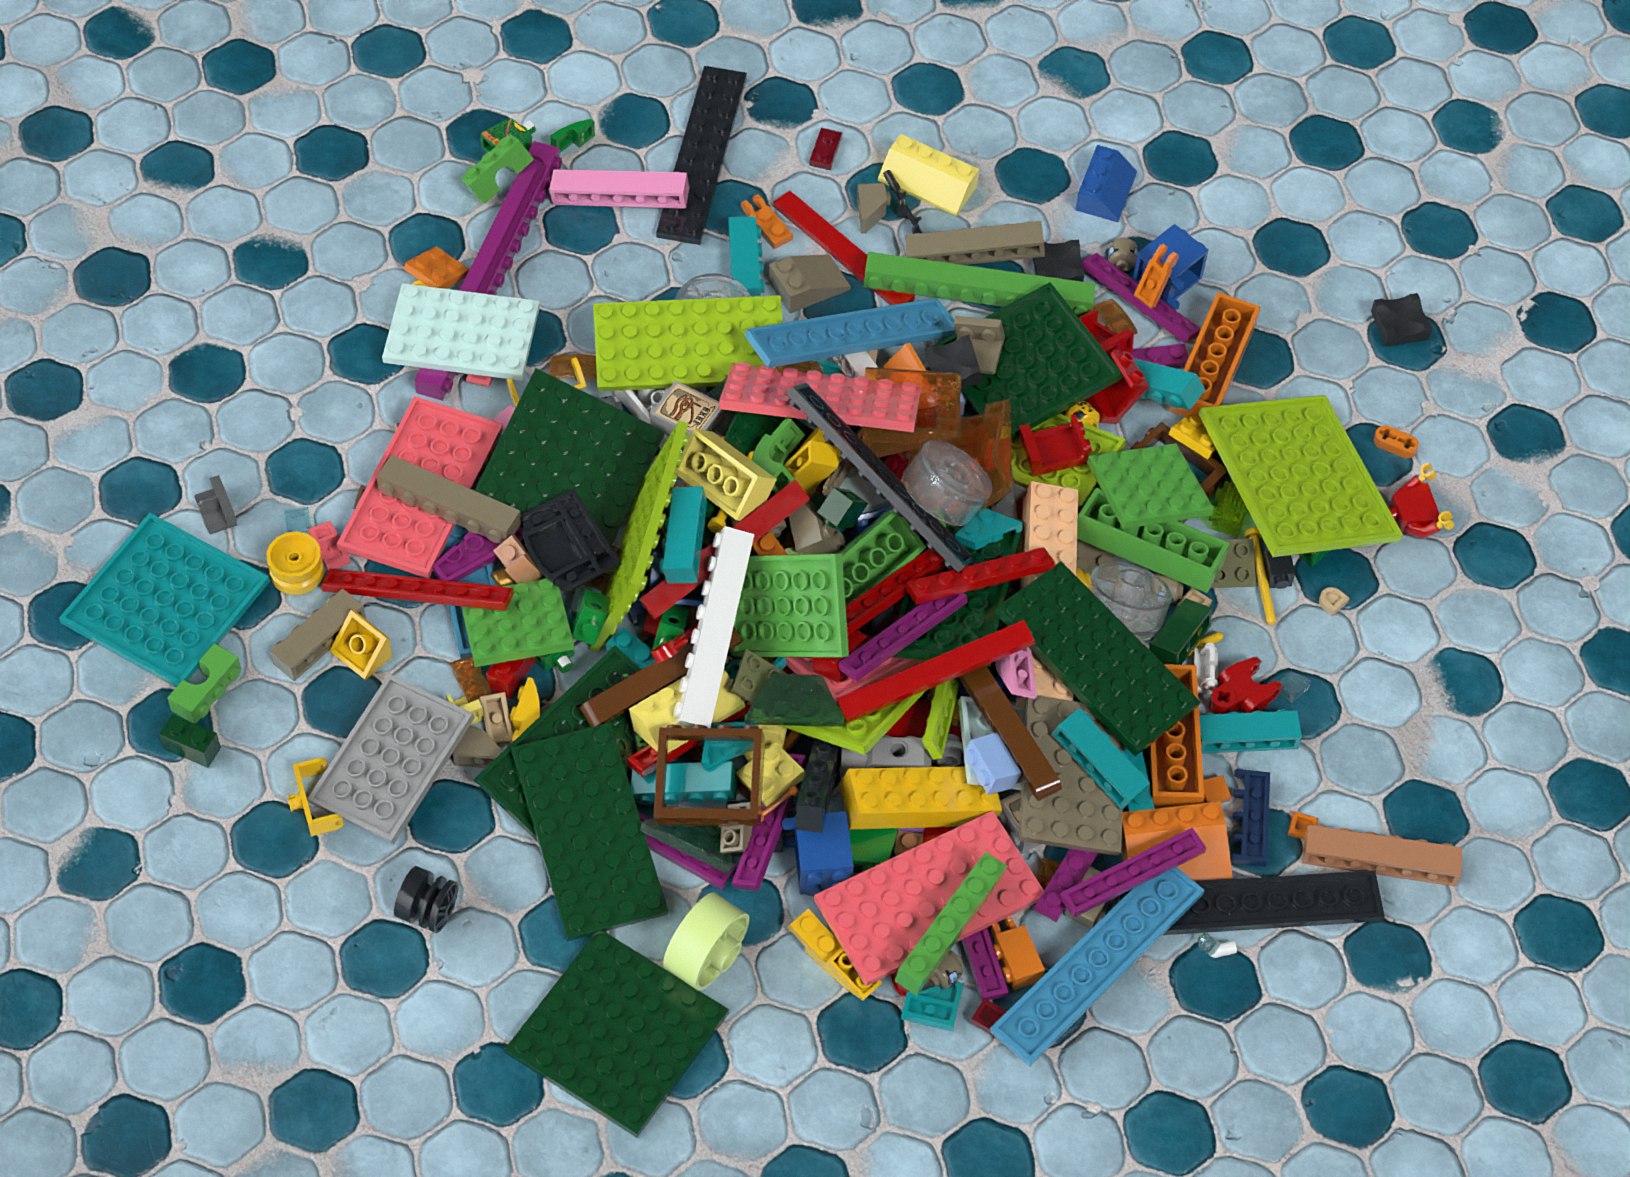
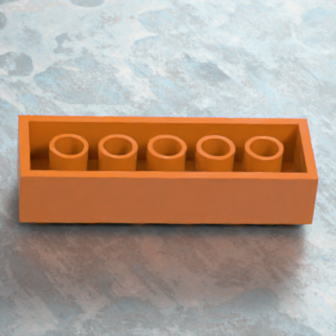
[1169,292,1261,418]
[1146,664,1204,809]

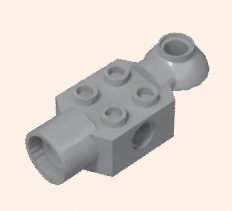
[841,734,965,778]

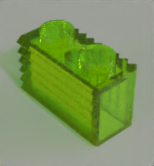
[1208,481,1247,537]

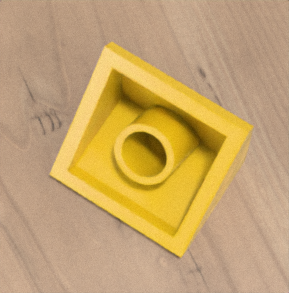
[329,610,392,679]

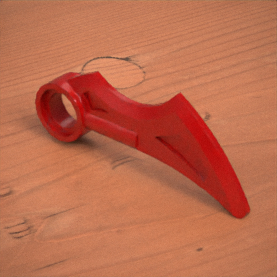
[651,621,699,663]

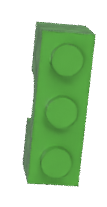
[460,134,534,204]
[167,643,242,724]

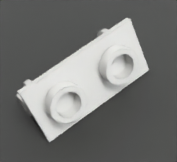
[1194,643,1218,695]

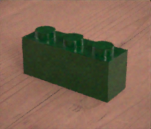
[1149,598,1212,665]

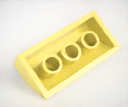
[878,134,979,216]
[674,429,777,521]
[629,670,745,753]

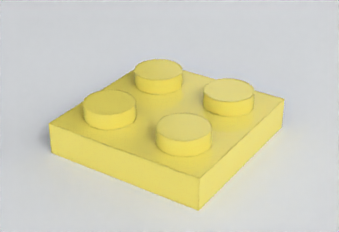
[736,742,805,807]

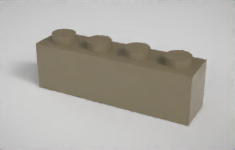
[270,589,366,681]

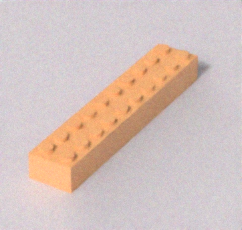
[1016,481,1078,709]

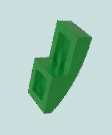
[550,119,595,153]

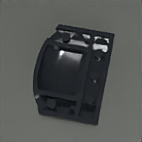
[522,489,621,592]

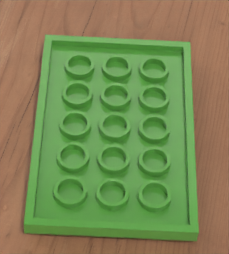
[731,553,849,657]

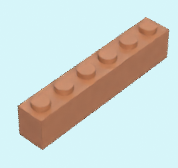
[1302,824,1462,887]

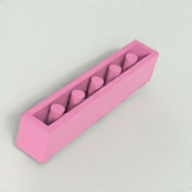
[549,169,689,208]

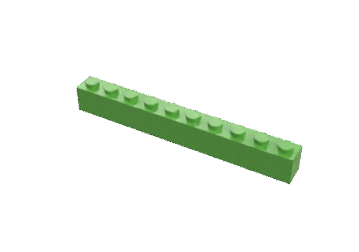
[863,252,1096,317]

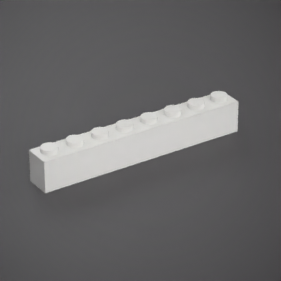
[674,526,754,728]

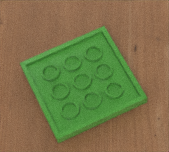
[1087,443,1214,529]
[461,578,574,667]

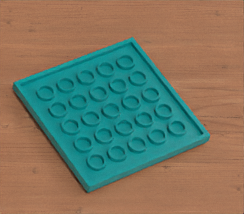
[59,513,270,687]

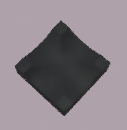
[1033,240,1084,282]
[1371,293,1432,347]
[924,334,983,395]

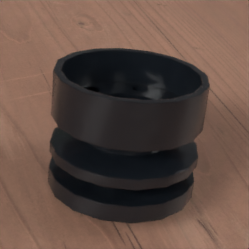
[394,866,459,934]

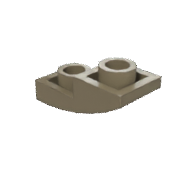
[720,802,753,854]

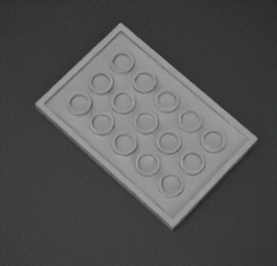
[307,674,475,845]

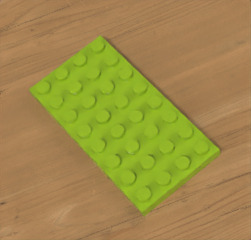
[593,295,787,392]

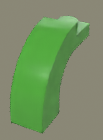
[752,417,805,496]

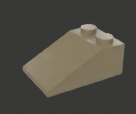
[769,255,851,314]
[789,499,845,554]

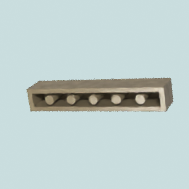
[905,221,1045,265]
[377,455,521,543]

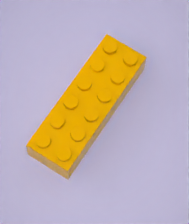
[839,767,1002,829]

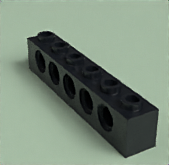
[796,738,842,833]

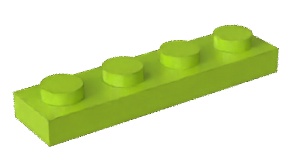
[922,678,960,760]

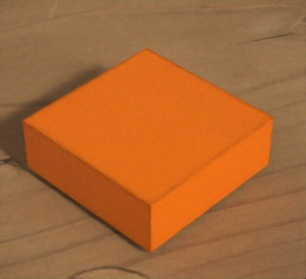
[1203,775,1231,803]
[1288,811,1319,840]

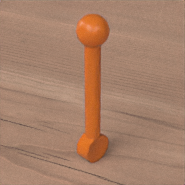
[761,786,799,822]

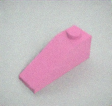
[995,647,1037,699]

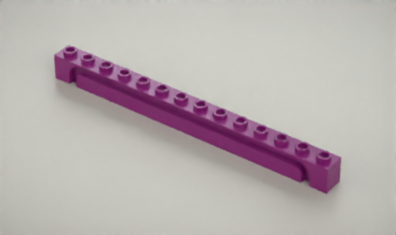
[414,141,562,401]

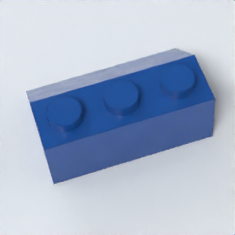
[1075,145,1137,222]

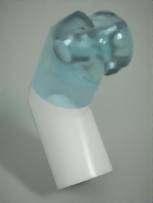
[1198,933,1237,958]

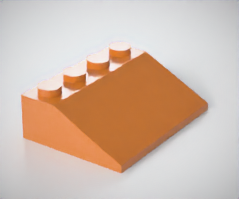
[1121,801,1233,882]

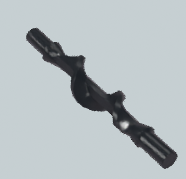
[883,170,922,234]

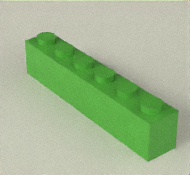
[895,851,1007,996]

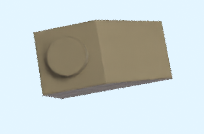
[857,183,890,234]
[453,726,503,768]

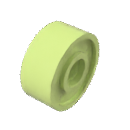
[663,892,749,991]

